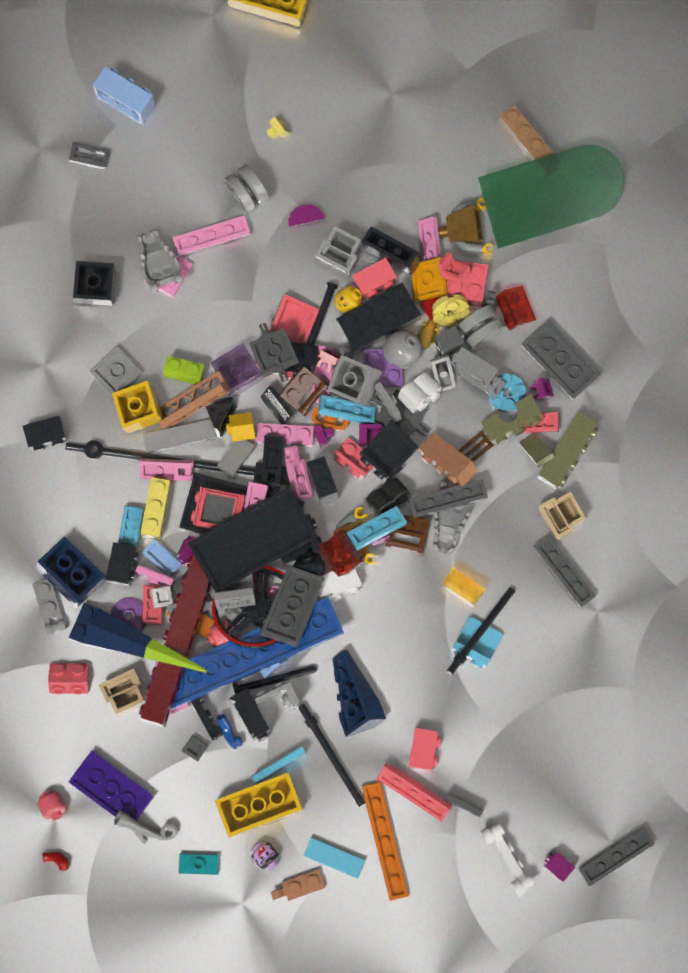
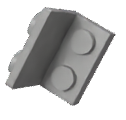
[214,575,256,610]
[254,681,300,711]

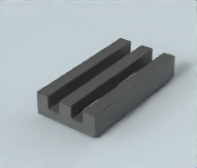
[69,142,110,170]
[445,793,483,818]

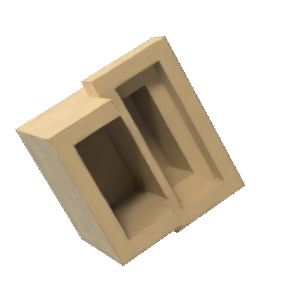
[538,492,586,540]
[99,669,146,717]

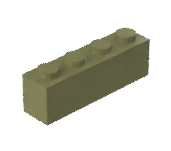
[537,411,598,490]

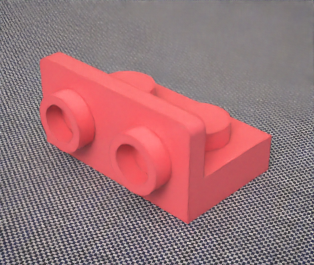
[334,437,373,480]

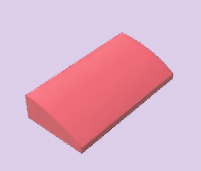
[254,294,319,379]

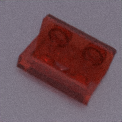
[319,530,364,577]

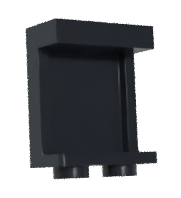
[359,420,419,481]

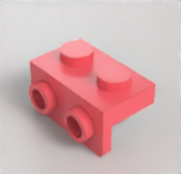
[48,663,89,695]

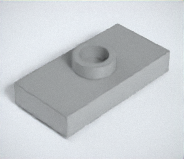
[375,382,402,422]

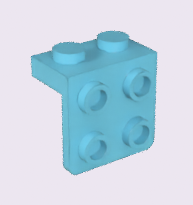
[452,617,503,669]

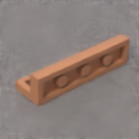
[159,371,231,429]

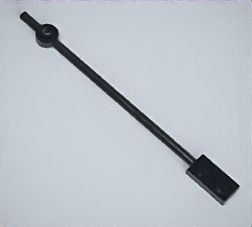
[65,440,290,487]

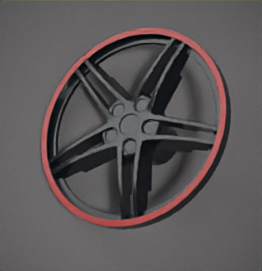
[212,566,285,648]

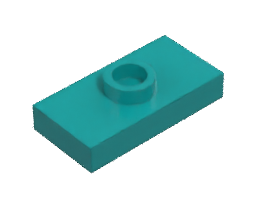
[178,854,219,875]

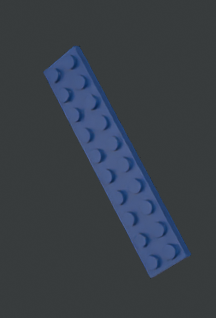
[150,597,344,710]

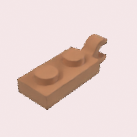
[271,869,325,901]

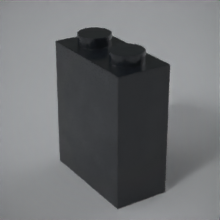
[306,456,338,506]

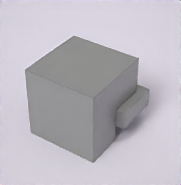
[315,226,361,275]

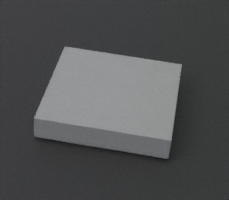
[90,345,143,394]

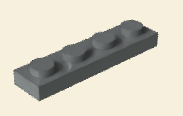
[408,479,488,518]
[533,535,596,608]
[578,827,655,887]

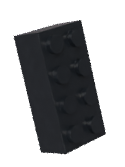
[336,282,421,355]

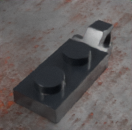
[191,697,223,741]

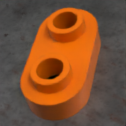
[311,407,349,431]

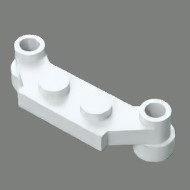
[481,823,534,897]

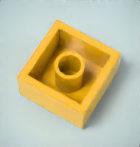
[112,381,163,434]

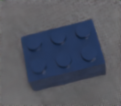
[35,536,106,608]

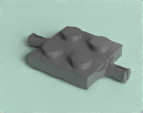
[249,323,299,382]
[372,389,430,437]

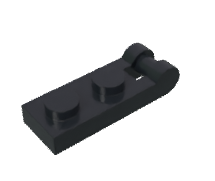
[261,435,284,490]

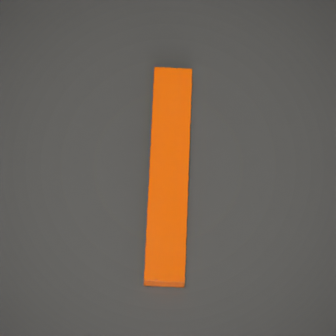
[361,782,409,901]

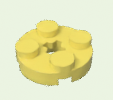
[432,295,471,329]

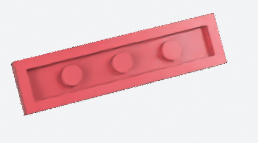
[376,762,452,822]

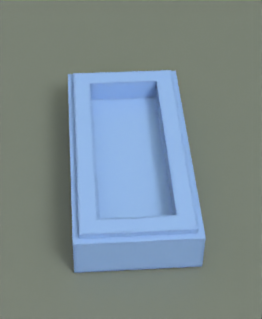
[142,538,183,577]

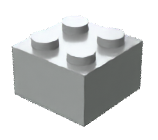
[327,355,382,407]

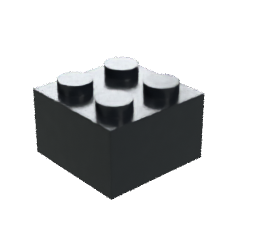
[73,261,116,306]

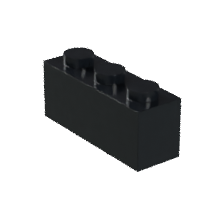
[361,226,422,275]

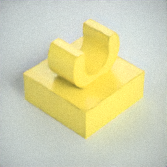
[267,117,291,139]

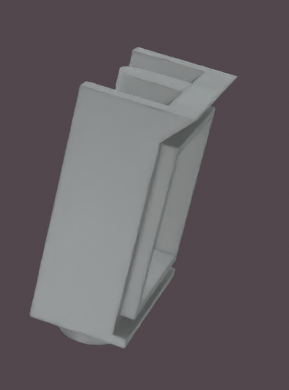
[451,347,506,401]

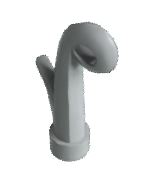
[114,810,178,844]

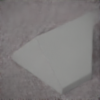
[429,354,459,392]

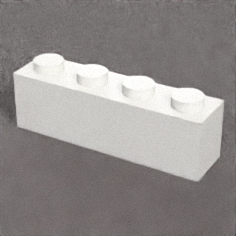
[316,563,362,602]

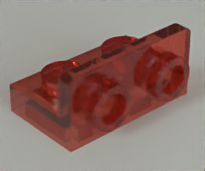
[496,285,536,331]

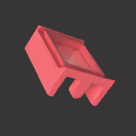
[191,487,246,529]

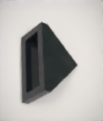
[205,396,237,438]

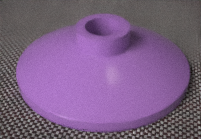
[110,598,147,632]

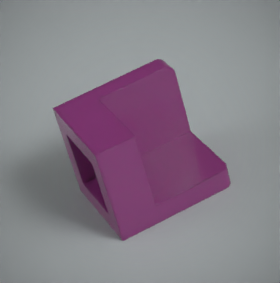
[359,424,382,446]

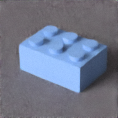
[93,67,155,125]

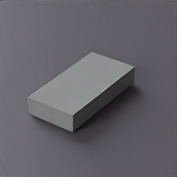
[217,440,255,477]

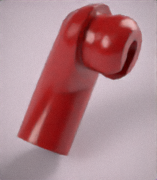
[42,852,69,871]

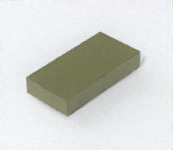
[519,433,554,467]

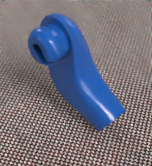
[216,714,243,749]

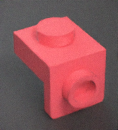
[438,252,470,284]

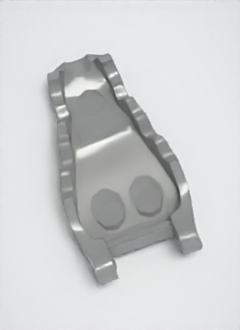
[137,229,183,293]
[433,480,472,554]

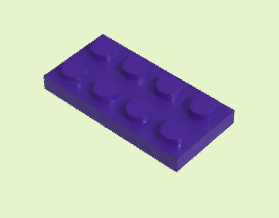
[68,750,154,820]

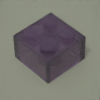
[210,343,263,397]

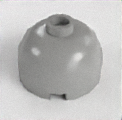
[383,330,422,369]

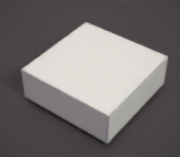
[150,586,173,608]

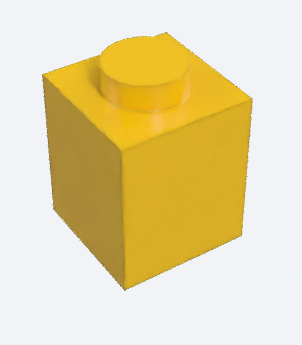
[226,412,255,442]

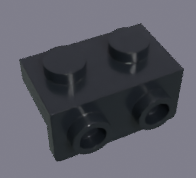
[285,341,317,373]

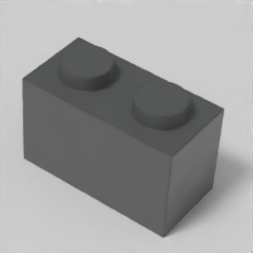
[433,326,465,357]

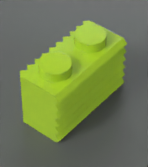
[163,355,205,385]

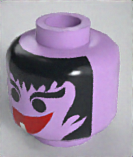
[250,841,279,871]

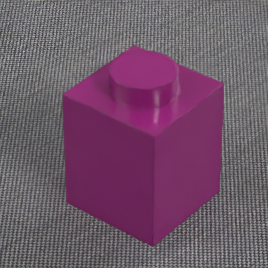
[544,852,576,883]

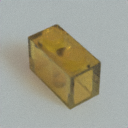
[442,568,485,608]

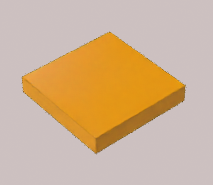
[412,257,447,302]

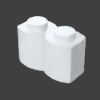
[397,372,442,413]

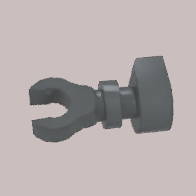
[482,291,497,311]

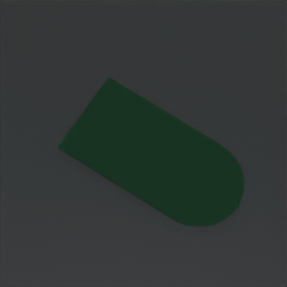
[478,144,625,249]

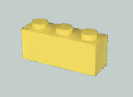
[140,477,172,540]

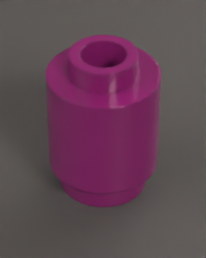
[176,536,195,566]

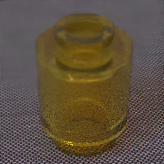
[417,320,440,349]

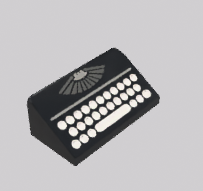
[261,385,294,425]

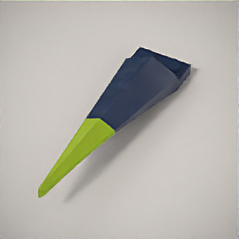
[68,602,207,672]

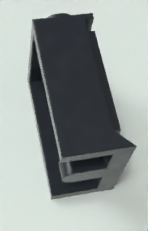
[228,688,271,742]

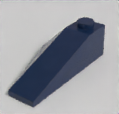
[333,650,386,737]

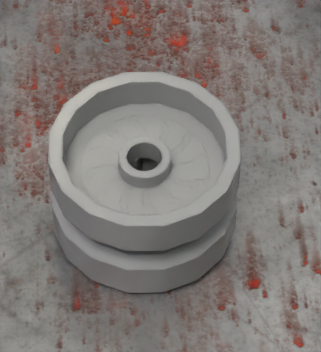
[224,164,269,213]
[457,305,506,350]

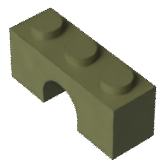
[481,394,545,445]

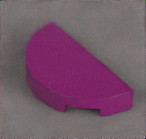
[288,205,325,228]

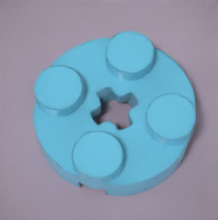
[488,373,526,412]

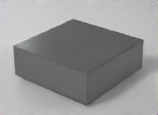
[182,735,209,762]

